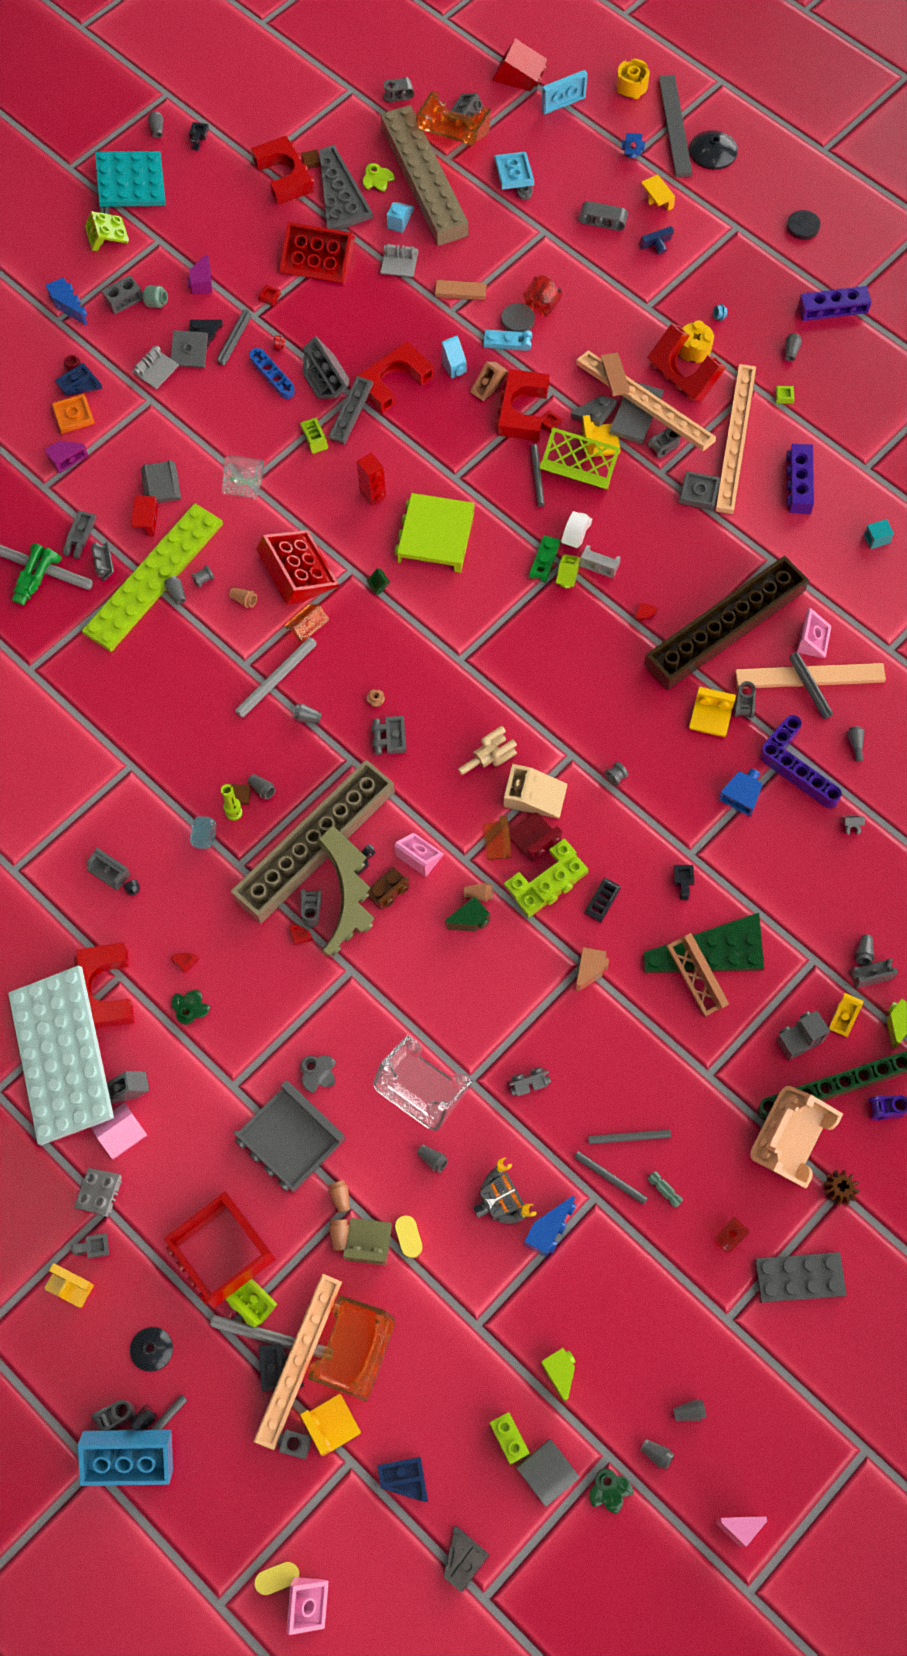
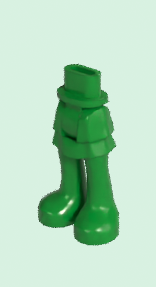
[11,543,62,606]

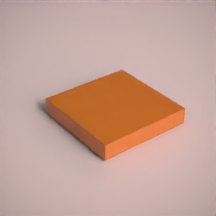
[51,394,95,434]

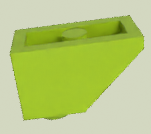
[556,554,581,588]
[886,999,907,1049]
[540,1348,576,1402]

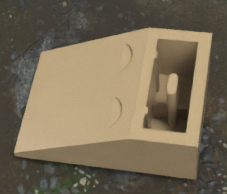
[504,764,567,819]

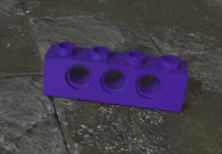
[798,286,872,321]
[786,444,814,514]

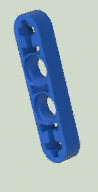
[249,348,295,399]

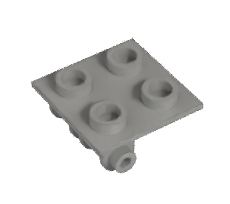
[381,244,419,277]
[132,345,179,389]
[74,1168,122,1217]

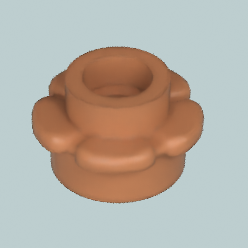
[367,689,385,707]

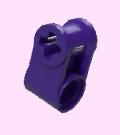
[868,1095,907,1121]

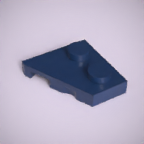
[55,363,103,395]
[377,1457,428,1502]

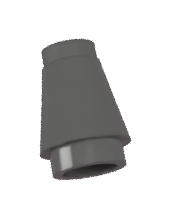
[148,112,164,138]
[785,334,802,361]
[164,576,186,604]
[293,703,322,723]
[248,774,276,799]
[854,935,874,965]
[417,1145,448,1173]
[673,1399,707,1421]
[640,1439,675,1470]

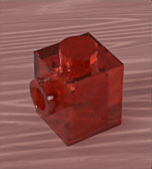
[715,1217,750,1253]

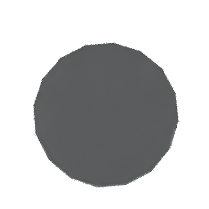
[501,303,535,332]

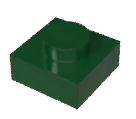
[366,568,390,594]

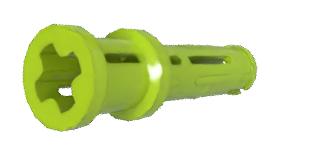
[221,784,243,821]

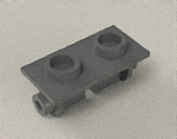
[91,542,114,581]
[507,1067,551,1097]

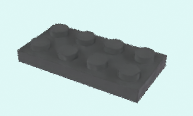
[755,1252,847,1303]

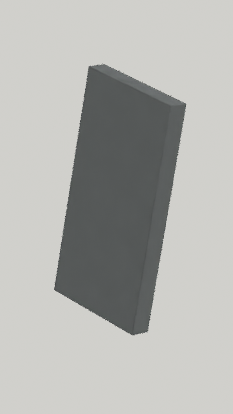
[609,381,664,444]

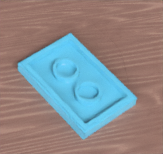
[541,70,588,115]
[494,152,534,189]

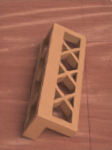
[666,933,729,1016]

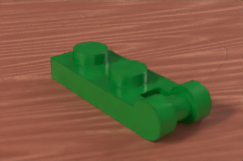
[529,535,561,583]

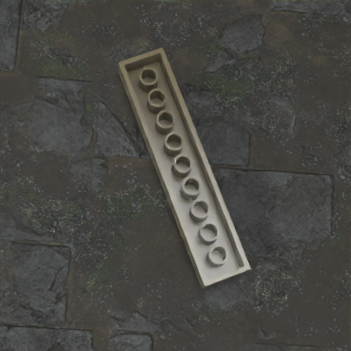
[380,105,468,246]
[231,760,395,924]

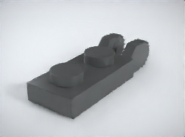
[63,511,97,558]

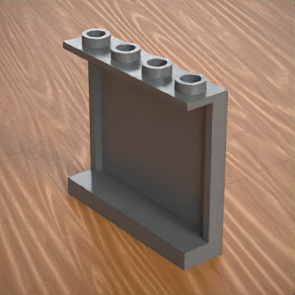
[233,1080,346,1193]

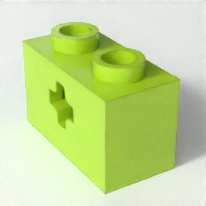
[489,1412,530,1465]

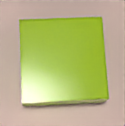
[775,386,794,404]

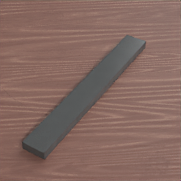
[659,75,692,177]

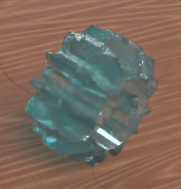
[190,816,217,849]

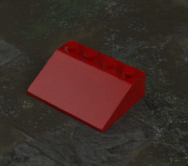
[279,222,355,284]
[256,530,339,605]

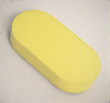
[395,1216,422,1258]
[255,1562,299,1595]

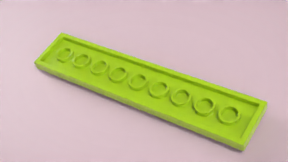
[82,503,223,652]

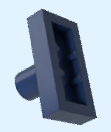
[639,226,674,255]

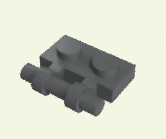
[371,716,406,755]

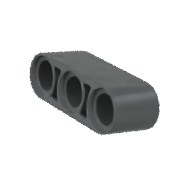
[579,201,628,231]

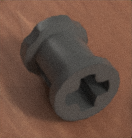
[191,565,215,588]

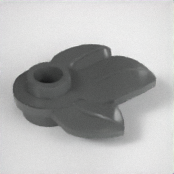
[300,1055,337,1093]

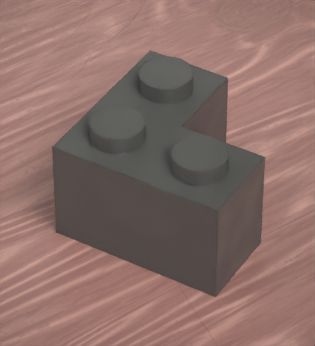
[776,1011,830,1061]

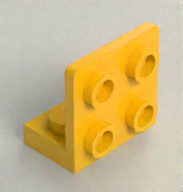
[582,415,621,457]
[689,687,736,737]
[300,1394,361,1456]

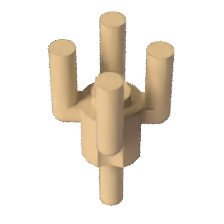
[458,726,517,775]

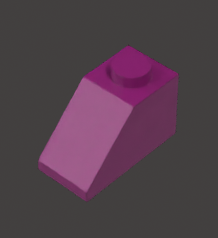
[187,255,213,294]
[45,441,89,474]

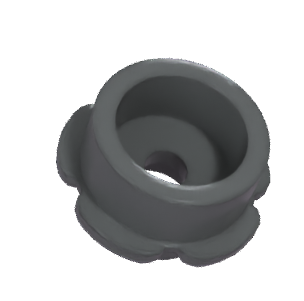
[517,186,533,200]

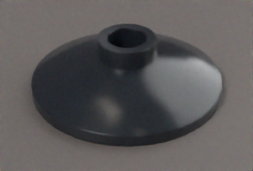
[130,1327,173,1372]

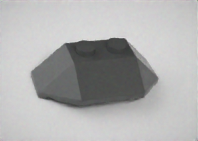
[303,336,350,399]

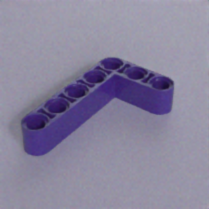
[760,715,842,808]

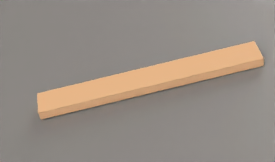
[735,663,886,689]
[253,1274,342,1450]

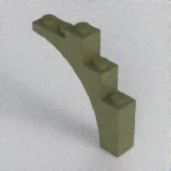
[317,826,375,957]

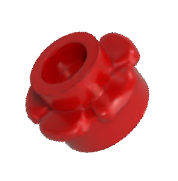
[273,334,285,351]

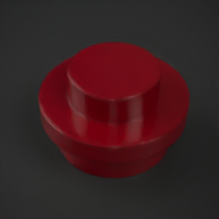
[64,355,81,371]

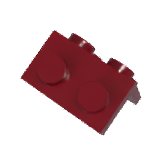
[509,813,562,862]

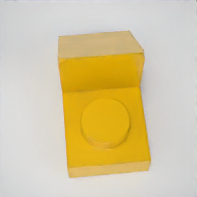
[829,993,863,1037]

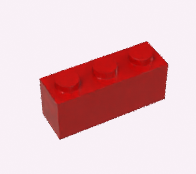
[357,452,386,506]

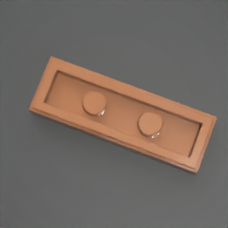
[435,280,487,300]
[601,352,630,396]

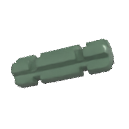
[648,1171,683,1208]

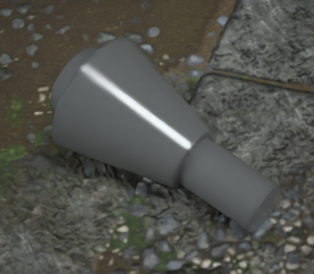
[846,726,865,762]

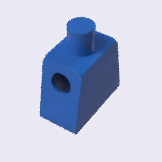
[719,768,763,817]

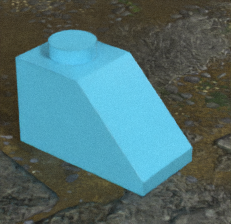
[387,202,414,233]
[442,336,467,378]

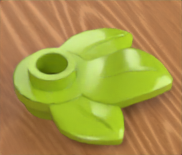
[363,163,395,192]

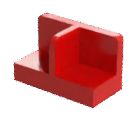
[131,496,159,536]

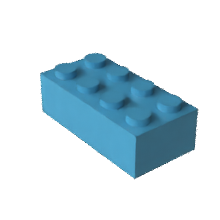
[78,1430,173,1486]

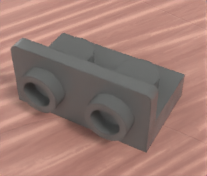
[447,93,483,127]

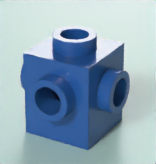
[621,133,645,158]

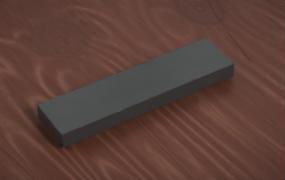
[329,376,374,445]

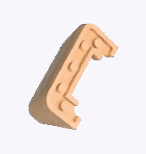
[751,1086,843,1189]

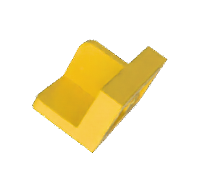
[641,174,675,210]
[45,1263,94,1308]

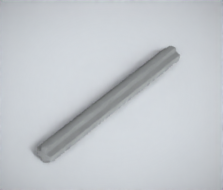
[0,545,93,590]
[235,638,317,718]
[210,1315,334,1361]

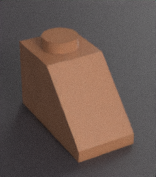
[470,362,509,401]
[575,947,609,991]

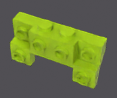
[504,838,589,918]

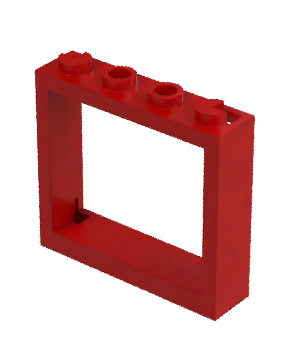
[164,1191,276,1308]

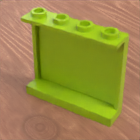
[395,493,474,573]

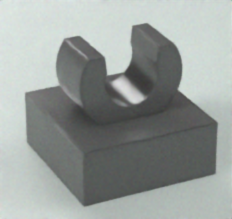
[841,815,865,834]

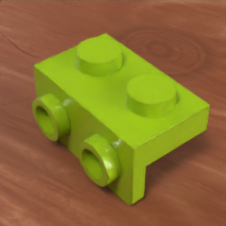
[225,1279,278,1328]

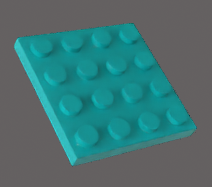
[95,151,166,207]

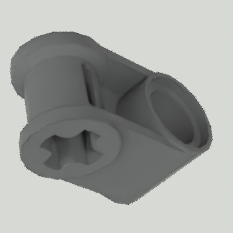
[383,77,415,103]
[647,427,681,458]
[734,681,756,718]
[301,889,322,928]
[90,1400,135,1431]

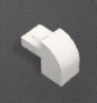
[561,511,592,548]

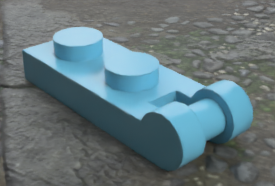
[484,330,532,351]

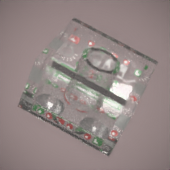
[222,455,264,499]

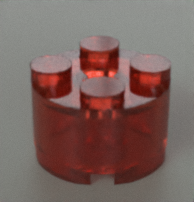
[523,275,563,317]

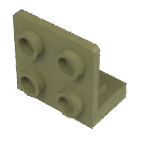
[343,1218,392,1266]

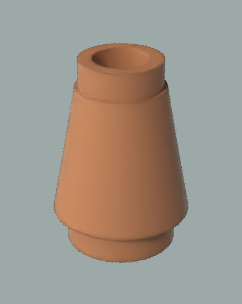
[229,588,257,608]
[464,882,493,902]
[328,1180,350,1213]
[329,1220,349,1250]

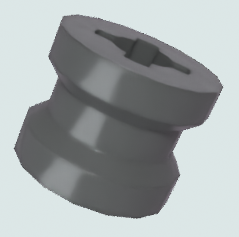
[605,762,629,786]

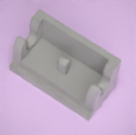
[580,545,621,578]

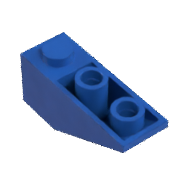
[46,277,88,325]
[524,1196,577,1257]

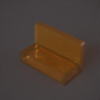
[285,604,329,642]
[484,816,511,860]

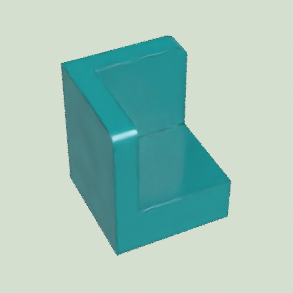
[863,519,894,549]

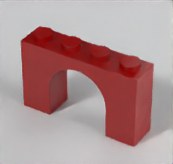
[251,135,314,205]
[647,324,727,401]
[355,341,434,414]
[495,369,550,441]
[74,942,135,1029]

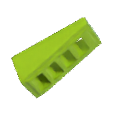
[300,418,328,454]

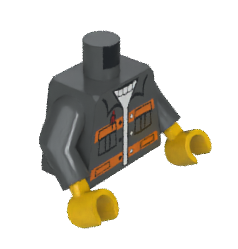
[472,1157,536,1224]

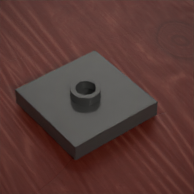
[171,330,208,368]
[679,471,721,510]

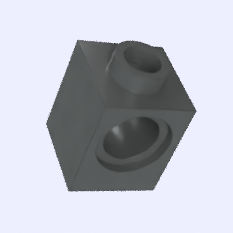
[277,1430,313,1460]

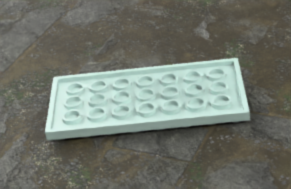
[8,966,114,1145]

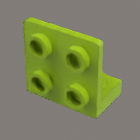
[84,211,129,251]

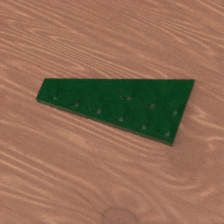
[644,913,764,973]

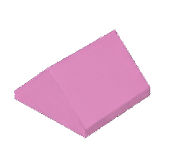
[797,608,831,658]
[394,833,444,877]
[91,1103,147,1160]
[715,1516,767,1547]
[286,1577,329,1635]

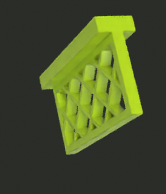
[539,427,620,489]

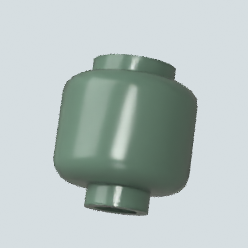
[142,285,168,308]

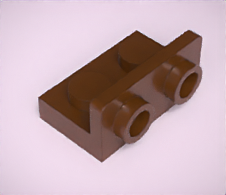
[367,867,410,910]

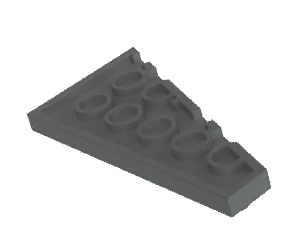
[319,145,373,230]

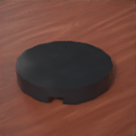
[787,210,821,240]

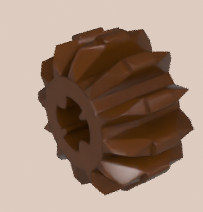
[823,1170,860,1206]

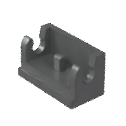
[86,848,131,891]
[849,958,898,989]

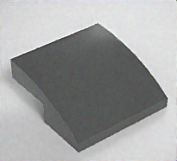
[516,1439,580,1507]

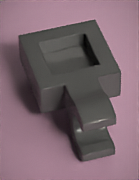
[71,1233,110,1259]

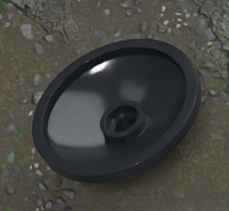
[689,130,738,170]

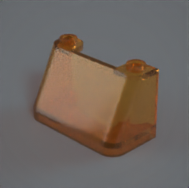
[416,91,491,145]
[308,1295,395,1402]

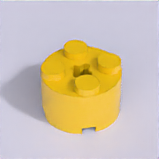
[616,59,650,99]
[678,320,714,363]

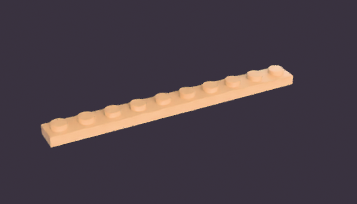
[576,350,716,451]
[716,364,756,514]

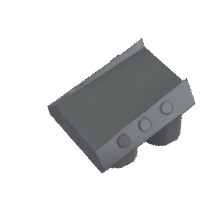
[140,460,181,503]

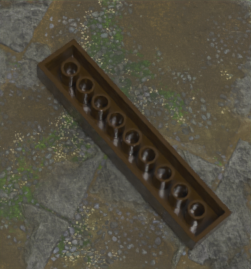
[644,555,809,690]

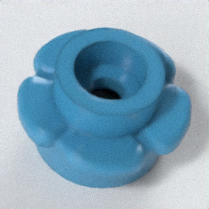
[713,304,727,321]

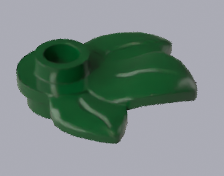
[172,990,211,1025]
[589,1468,633,1514]

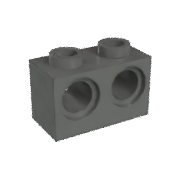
[101,275,142,315]

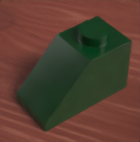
[445,897,490,932]

